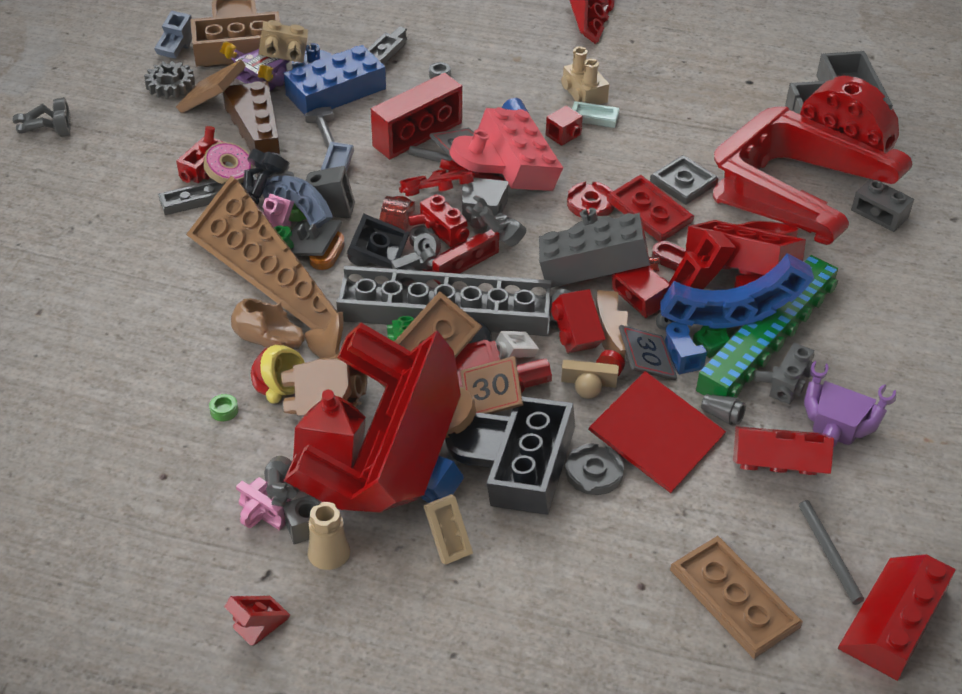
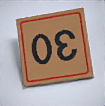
[461,356,523,414]

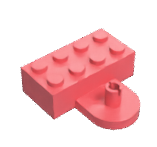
[450,107,563,191]

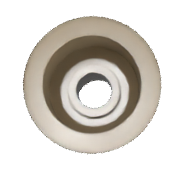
[308,502,350,570]

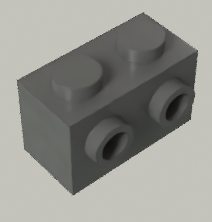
[851,179,914,232]

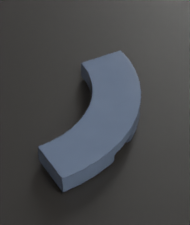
[262,176,333,229]

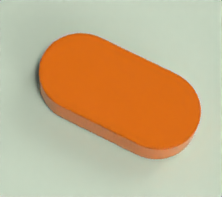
[309,231,344,270]

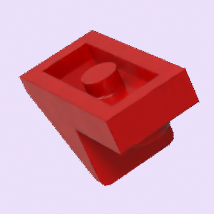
[224,596,290,646]

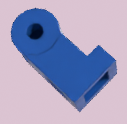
[665,322,707,375]

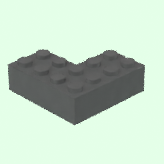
[785,51,893,114]

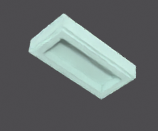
[572,101,619,128]

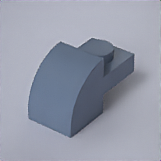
[154,10,192,59]

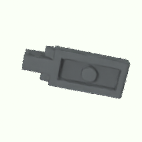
[367,26,407,65]

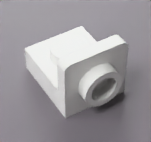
[495,331,539,360]

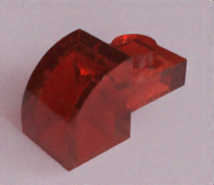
[379,196,415,230]

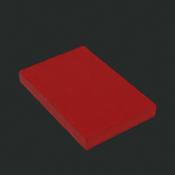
[607,174,695,242]

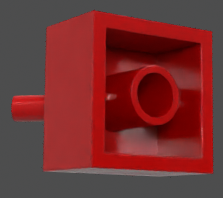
[293,389,366,468]

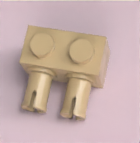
[258,20,308,63]
[561,46,610,105]

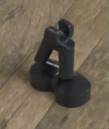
[243,149,290,206]

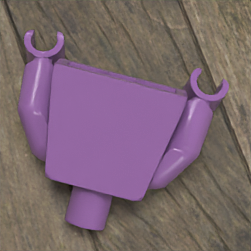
[804,361,896,447]

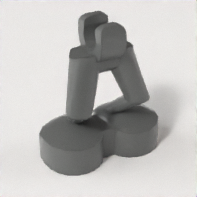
[13,97,70,137]
[466,195,527,247]
[264,456,303,507]

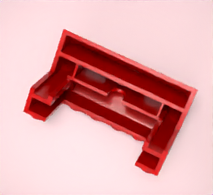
[284,322,461,513]

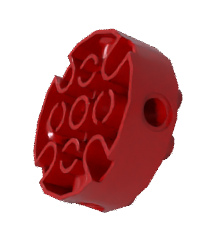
[800,75,899,174]

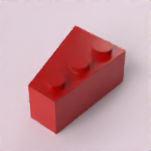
[733,426,834,475]

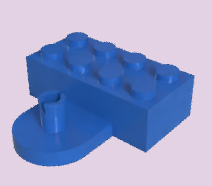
[284,43,386,115]

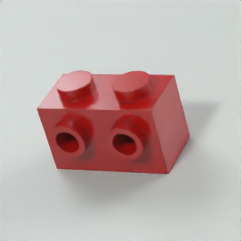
[612,265,670,318]
[551,289,606,354]

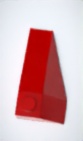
[569,0,614,44]

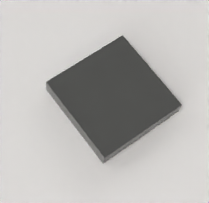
[650,155,719,205]

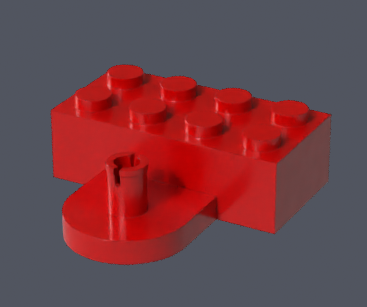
[685,220,806,276]

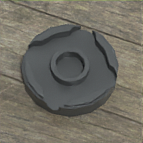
[565,443,624,495]

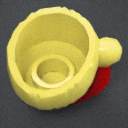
[250,345,305,404]

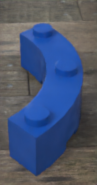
[660,253,814,328]

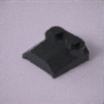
[346,213,410,269]

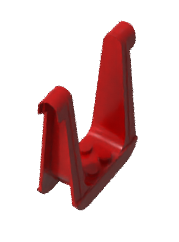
[713,106,913,245]

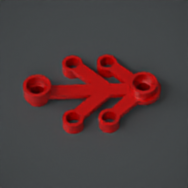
[399,167,480,196]

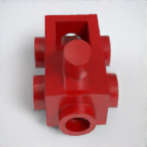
[176,126,227,184]
[408,194,470,247]

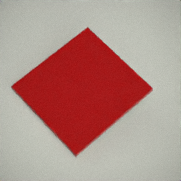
[588,371,726,494]

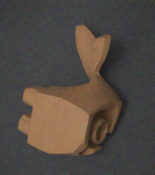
[281,312,367,416]

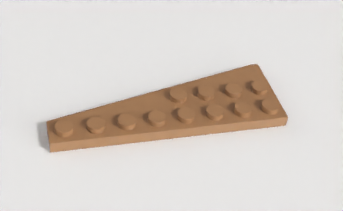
[186,176,338,329]

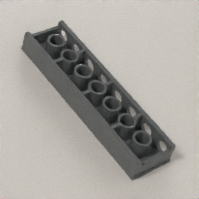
[336,266,551,336]

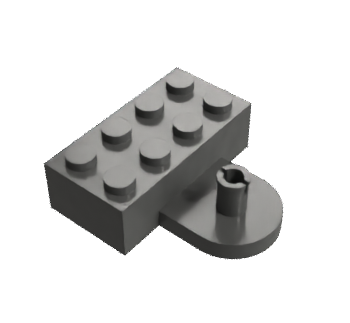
[539,208,650,288]

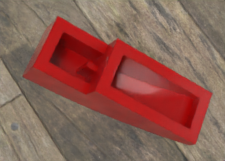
[669,231,736,290]

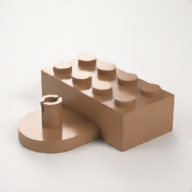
[191,0,280,67]

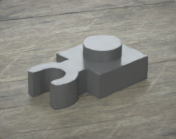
[391,248,436,283]

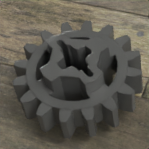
[144,61,195,99]

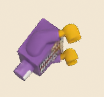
[220,42,290,91]

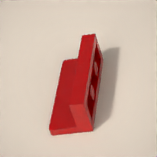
[423,229,500,285]

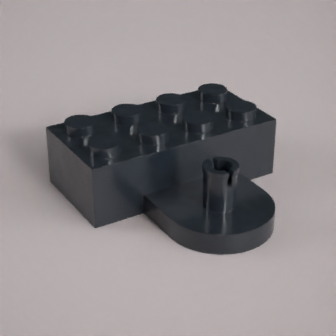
[445,396,576,515]

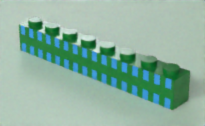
[696,255,838,398]

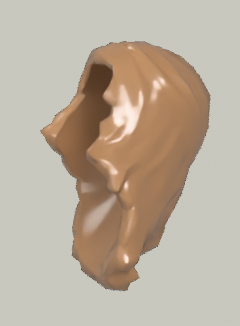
[231,298,305,349]

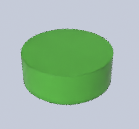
[209,394,239,422]

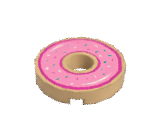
[204,142,253,184]

